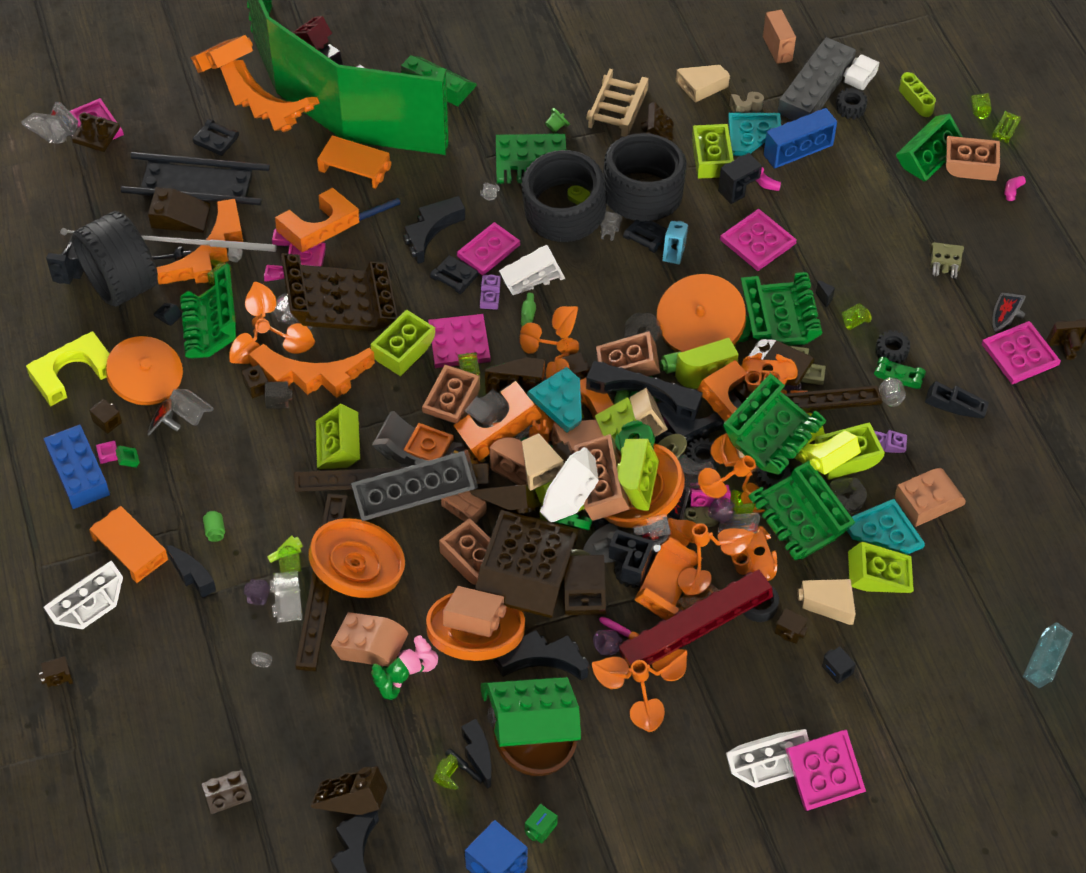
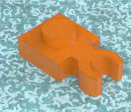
[529,419,549,444]

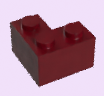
[292,16,332,51]

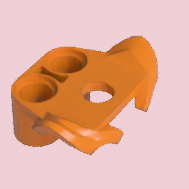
[741,353,798,393]
[730,526,778,581]

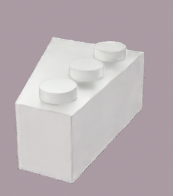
[499,245,565,295]

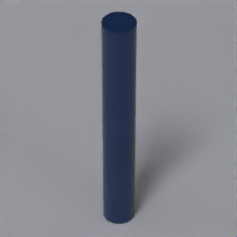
[359,198,401,221]

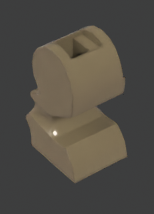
[729,91,764,113]

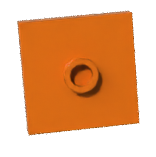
[404,423,454,461]

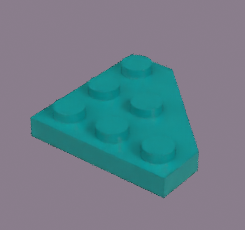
[728,113,781,156]
[527,367,582,433]
[847,499,925,555]

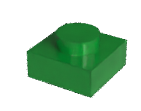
[115,446,140,468]

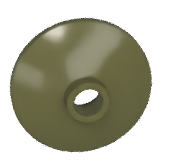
[658,434,687,458]

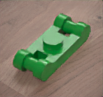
[874,357,926,389]

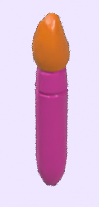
[599,617,639,639]

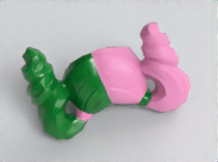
[371,635,438,700]

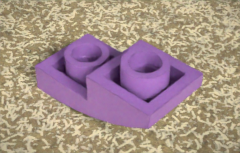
[480,275,501,309]
[874,430,907,453]

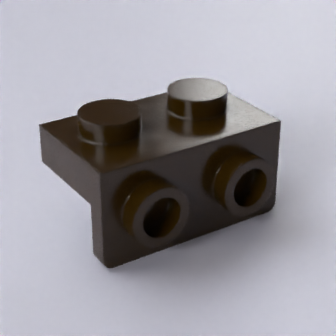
[201,770,252,814]

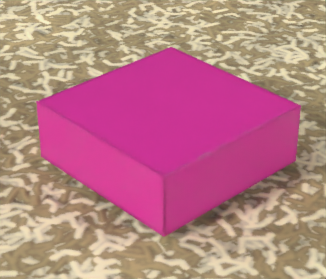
[96,441,118,464]

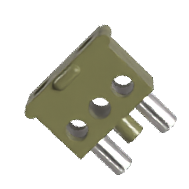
[930,242,964,278]

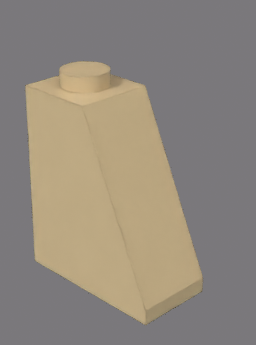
[676,65,730,102]
[630,388,668,437]
[522,433,564,491]
[798,579,856,625]

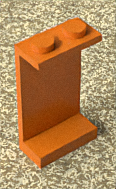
[317,135,391,189]
[89,506,168,583]
[634,537,703,620]

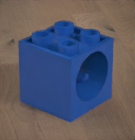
[465,820,528,873]

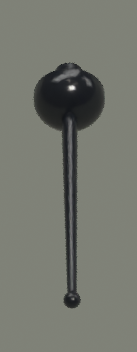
[153,246,191,261]

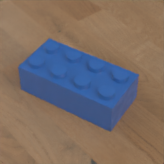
[764,108,837,169]
[43,425,110,509]

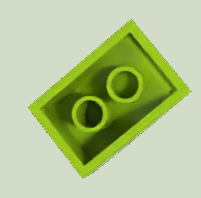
[848,542,914,593]

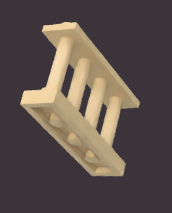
[586,69,649,137]

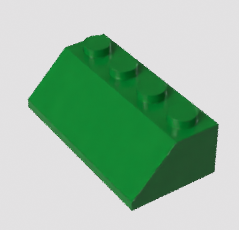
[401,55,477,106]
[896,113,963,181]

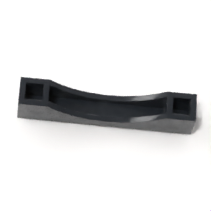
[586,360,703,421]

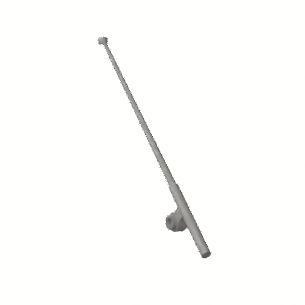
[60,228,276,262]

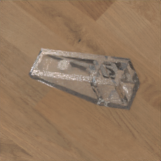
[21,112,71,144]

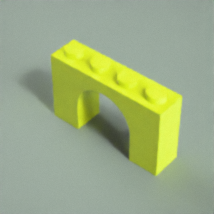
[26,331,109,406]
[795,412,861,475]

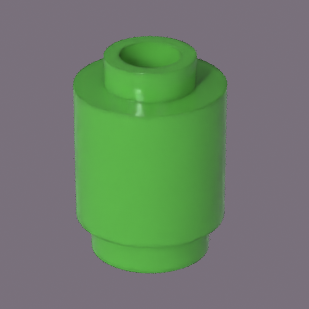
[659,351,681,374]
[203,511,225,542]

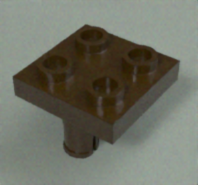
[641,102,674,142]
[72,112,120,152]
[1046,319,1086,360]

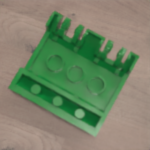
[496,133,566,184]
[180,263,236,358]
[741,272,823,346]
[723,373,826,474]
[748,460,855,560]
[481,677,581,747]

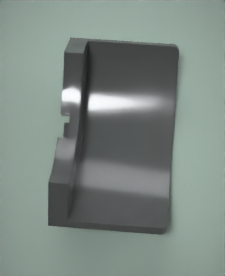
[372,411,464,467]

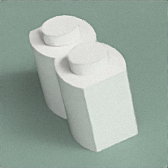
[843,54,879,90]

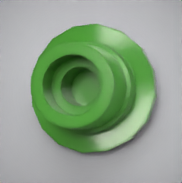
[545,108,570,133]

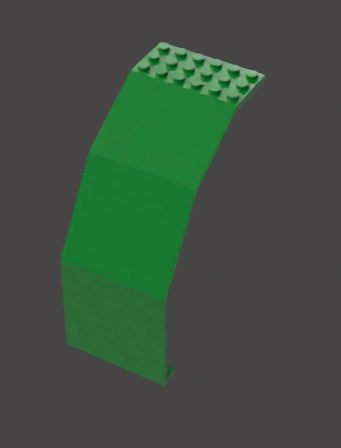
[247,0,449,155]

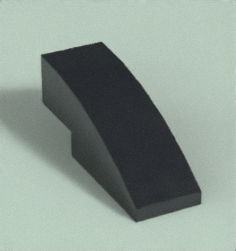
[925,381,989,418]
[166,545,216,598]
[461,719,491,789]

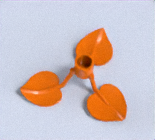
[229,282,315,364]
[520,306,579,379]
[698,433,765,513]
[667,518,754,596]
[592,649,687,732]

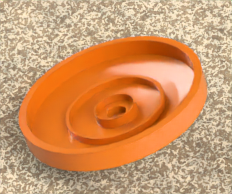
[657,274,746,352]
[604,443,685,528]
[309,518,405,598]
[426,589,525,661]

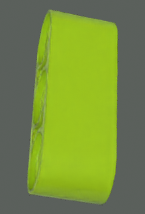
[899,72,936,117]

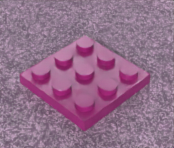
[720,209,797,271]
[428,314,490,368]
[982,321,1060,384]
[785,730,866,811]

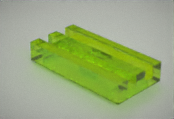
[992,111,1021,143]

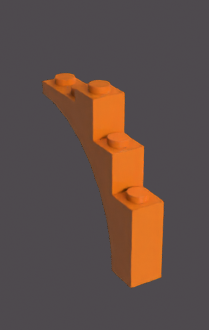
[220,60,320,132]
[156,199,243,285]
[249,344,375,398]

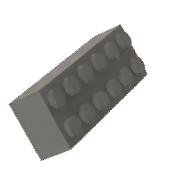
[778,37,856,121]
[351,450,478,521]

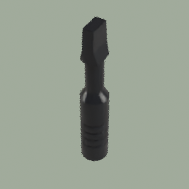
[445,748,483,784]

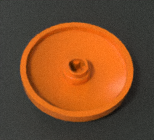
[106,336,183,405]

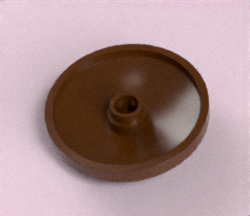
[494,719,577,776]

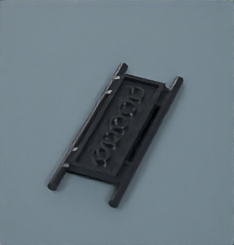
[121,152,270,206]

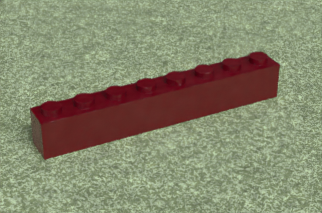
[619,569,773,668]

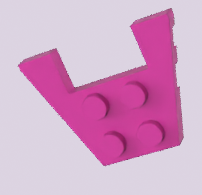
[264,229,326,281]

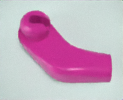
[756,167,781,191]
[1004,176,1026,201]

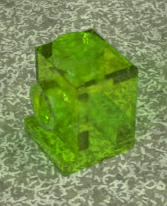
[458,352,480,376]

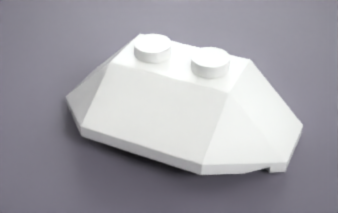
[540,447,599,523]
[43,561,123,629]
[726,729,809,788]

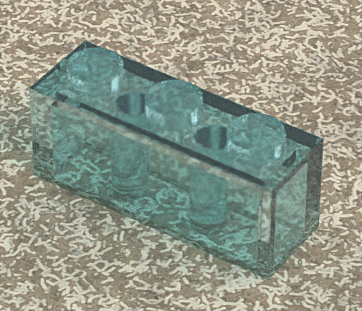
[1023,622,1073,688]

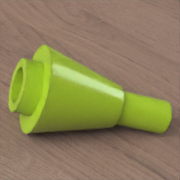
[267,535,303,563]

